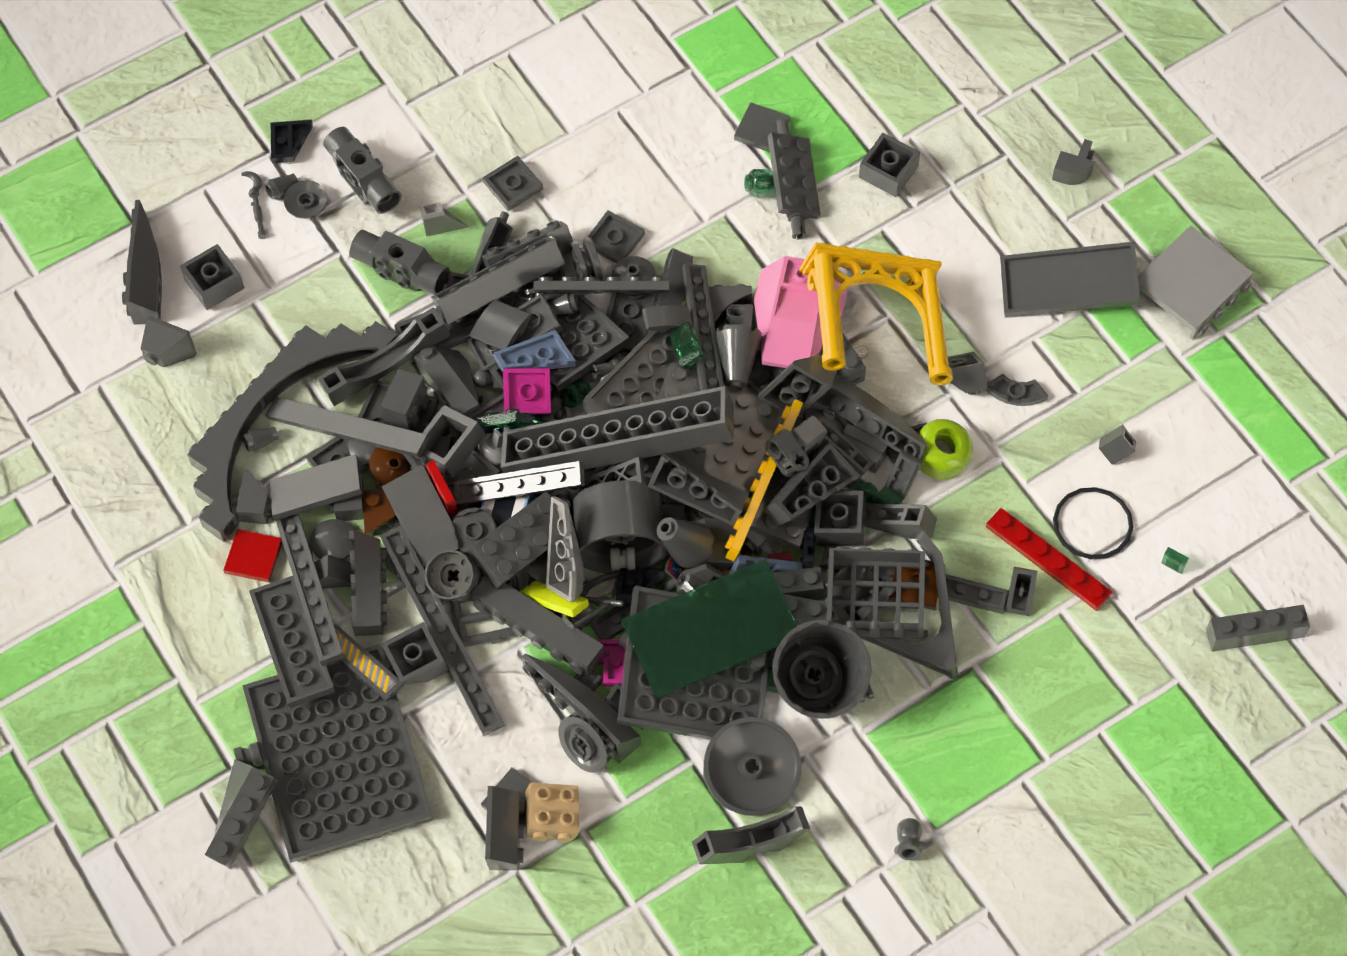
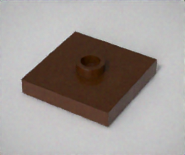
[888,560,945,610]

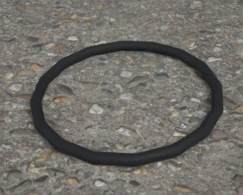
[1053,487,1134,559]

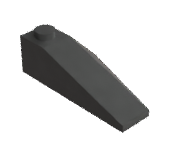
[413,345,480,416]

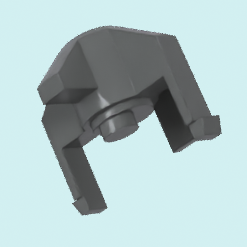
[677,564,733,610]

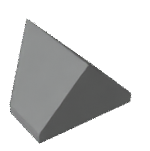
[419,202,469,237]

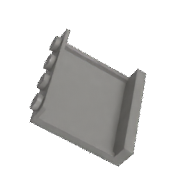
[1138,225,1253,340]

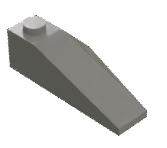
[546,496,585,602]

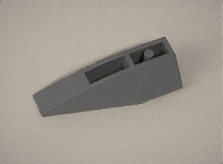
[122,200,162,325]
[522,653,641,763]

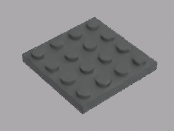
[550,295,631,392]

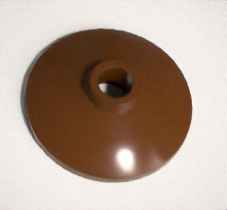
[369,447,412,486]

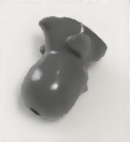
[894,818,929,861]

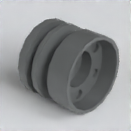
[424,550,482,602]

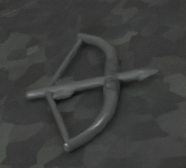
[562,572,624,631]

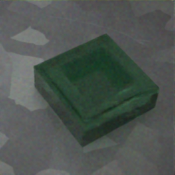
[1161,547,1189,574]

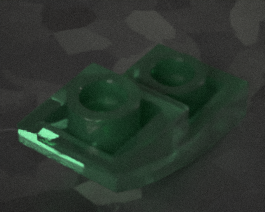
[670,321,704,369]
[854,479,903,504]

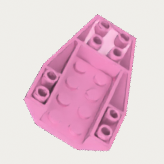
[754,256,848,368]

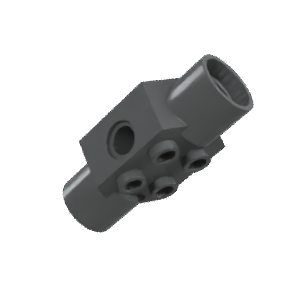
[323,126,402,214]
[349,229,450,295]

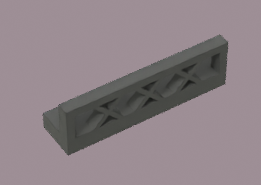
[569,456,651,515]

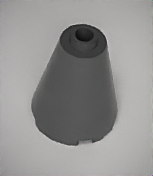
[716,324,762,391]
[657,518,715,568]

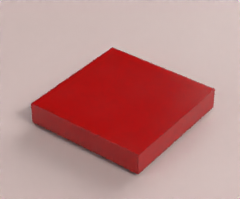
[426,460,459,517]
[223,529,283,583]

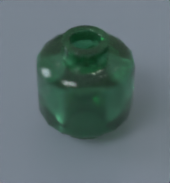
[744,169,775,197]

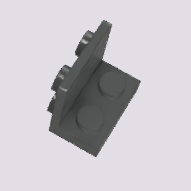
[824,566,896,620]

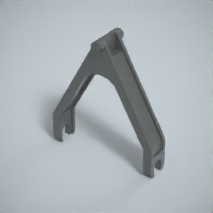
[824,530,958,679]

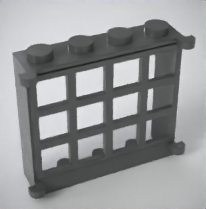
[824,546,929,639]

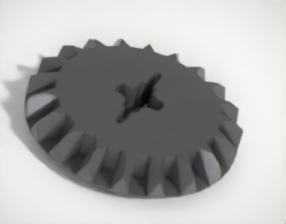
[558,714,610,773]

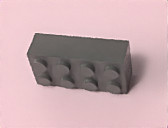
[468,491,575,589]

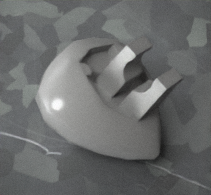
[478,426,510,466]

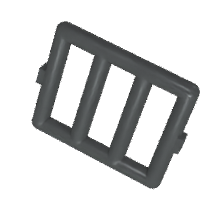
[450,572,520,647]

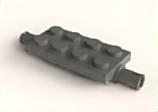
[767,119,821,240]

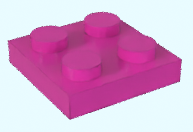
[503,368,551,416]

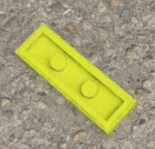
[520,581,589,617]

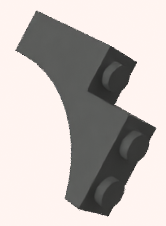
[689,284,752,332]
[692,806,810,864]

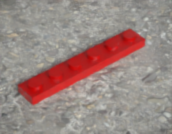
[986,508,1112,611]

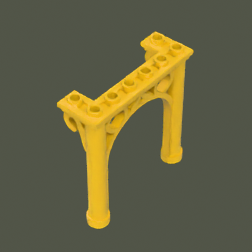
[799,242,953,386]

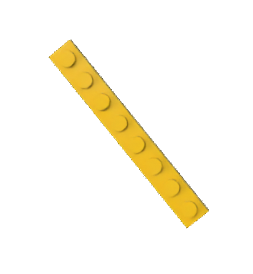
[725,399,803,562]

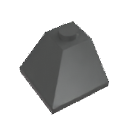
[140,316,197,367]
[948,352,988,395]

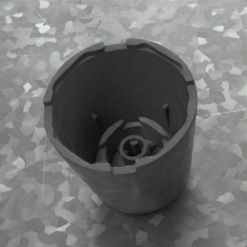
[773,620,872,719]

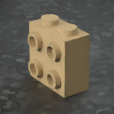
[525,782,579,843]

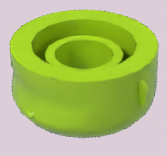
[918,419,973,480]

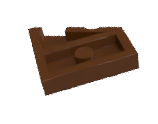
[362,488,397,536]

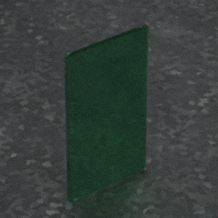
[621,559,797,699]

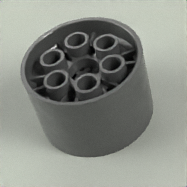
[572,481,666,574]

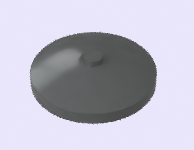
[703,717,801,816]

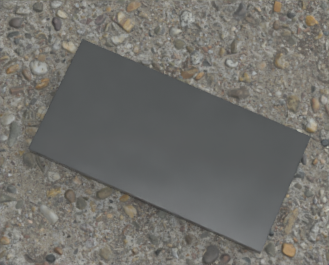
[1000,241,1141,318]

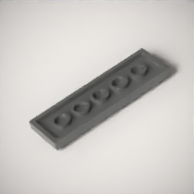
[249,576,335,708]

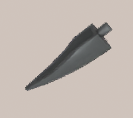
[471,211,513,276]

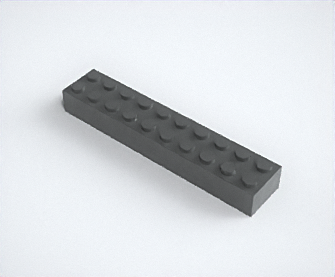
[501,386,734,473]

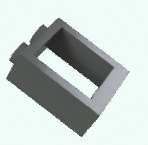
[415,405,485,477]

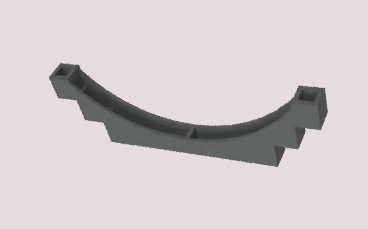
[187,321,397,542]

